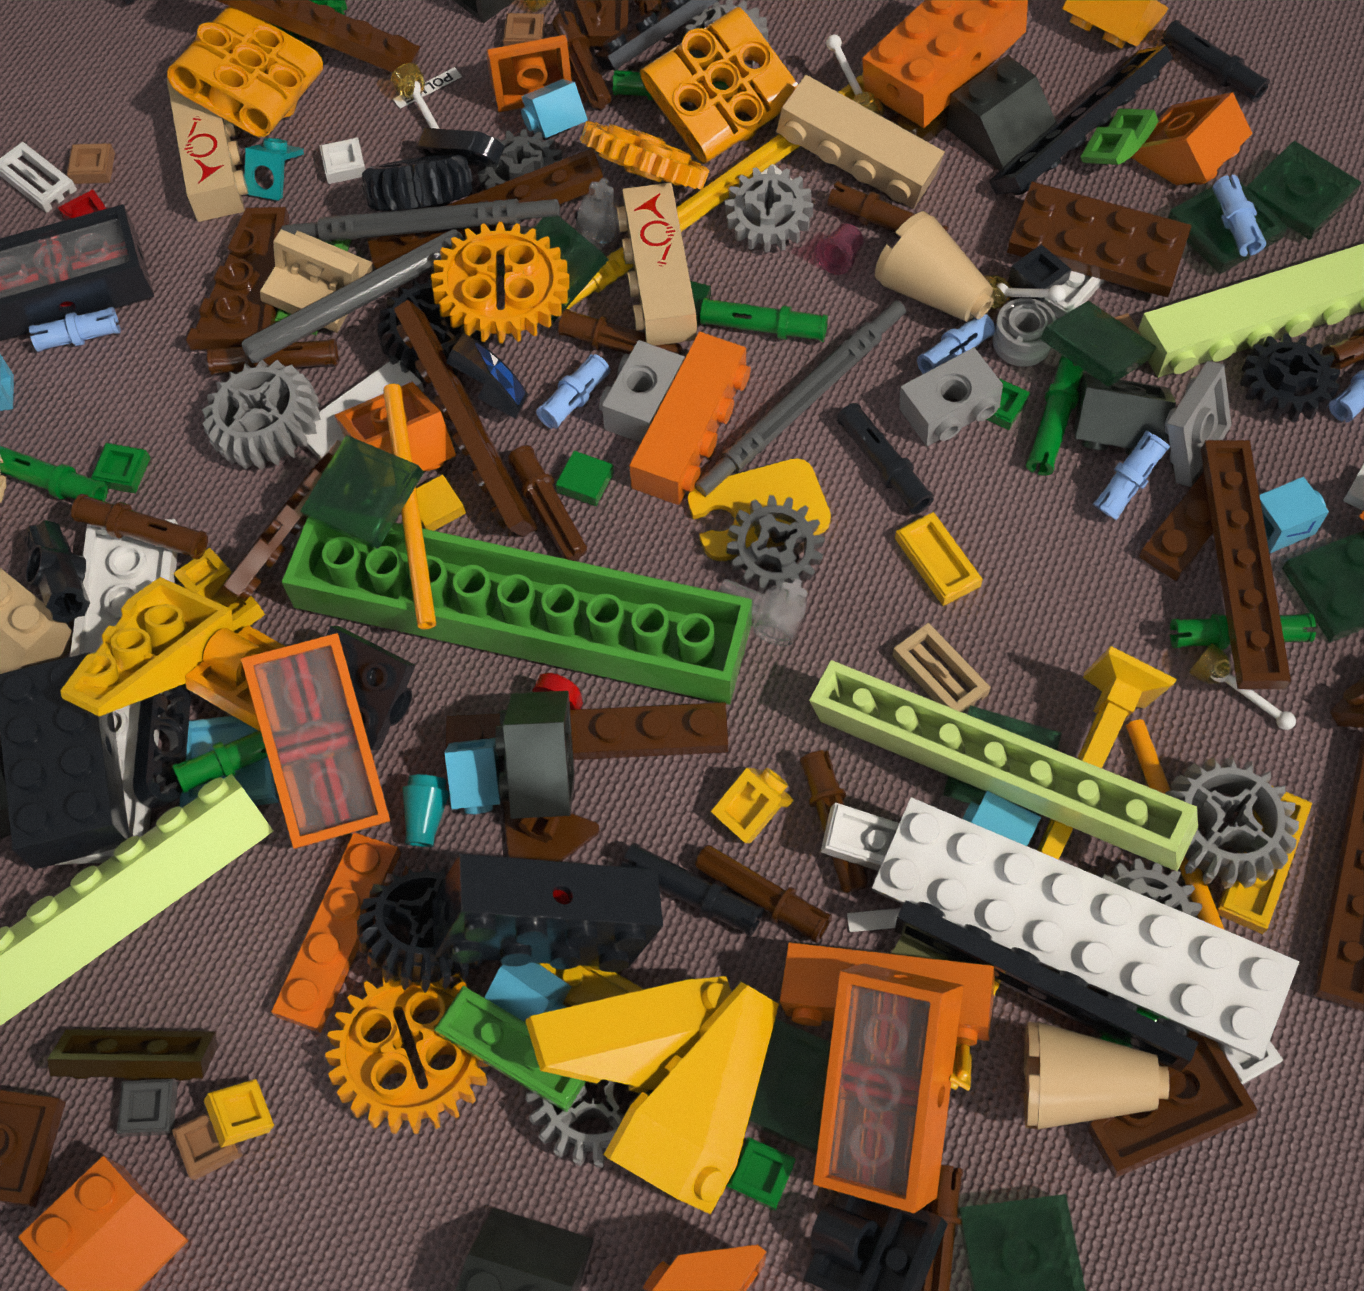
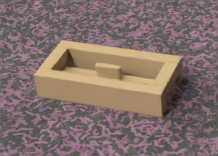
[892,622,991,712]

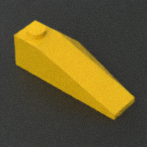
[60,577,234,717]
[525,976,732,1093]
[603,982,779,1215]

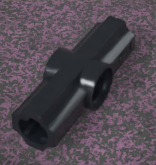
[23,520,90,623]

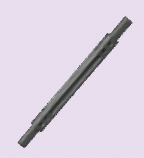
[281,199,560,242]
[695,300,906,497]

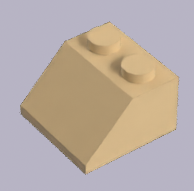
[0,568,73,674]

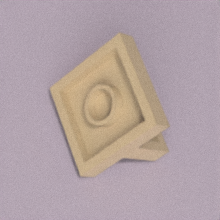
[260,229,373,333]

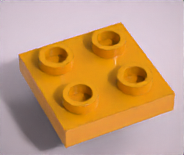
[185,625,286,731]

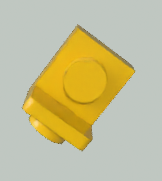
[710,767,794,844]

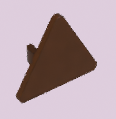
[503,801,600,862]

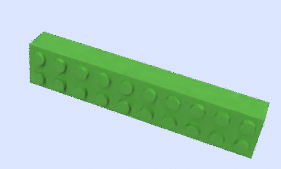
[282,505,752,705]

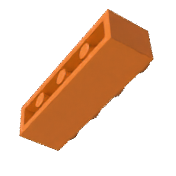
[629,331,751,505]
[780,942,995,1046]

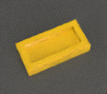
[895,512,983,606]

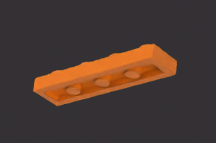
[271,832,401,1033]

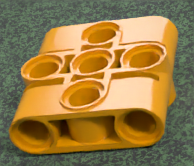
[167,6,323,137]
[640,7,798,164]

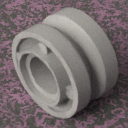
[993,298,1057,367]

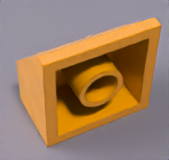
[1062,0,1168,48]

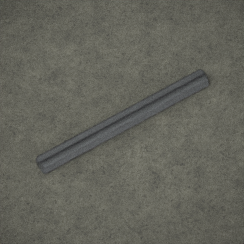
[241,229,464,363]

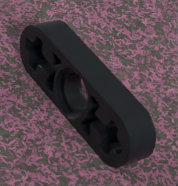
[416,128,505,168]
[133,683,191,809]

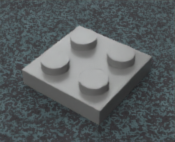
[1165,361,1232,487]

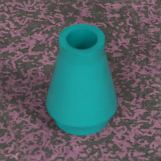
[402,774,450,847]

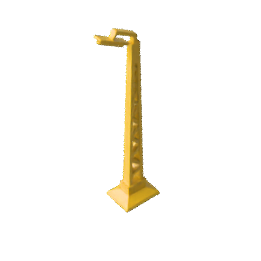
[949,646,1177,1091]

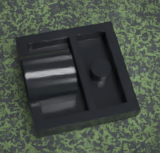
[326,626,416,751]
[803,1193,948,1291]

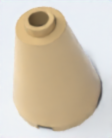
[875,211,994,322]
[1024,1022,1169,1130]

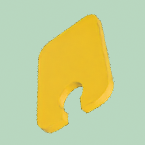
[688,458,831,561]

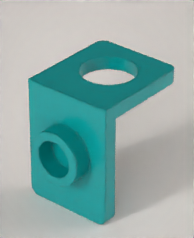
[244,138,304,200]

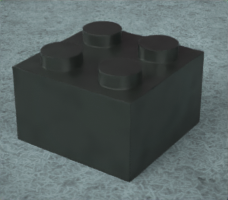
[495,691,575,819]

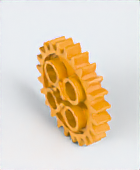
[580,121,710,190]
[431,222,569,344]
[325,977,489,1134]

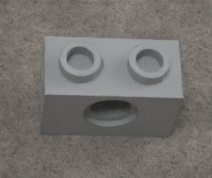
[599,340,685,443]
[899,347,1003,446]

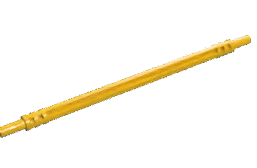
[561,73,870,311]

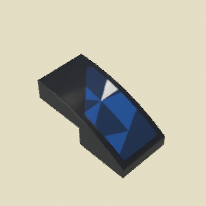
[446,333,528,419]

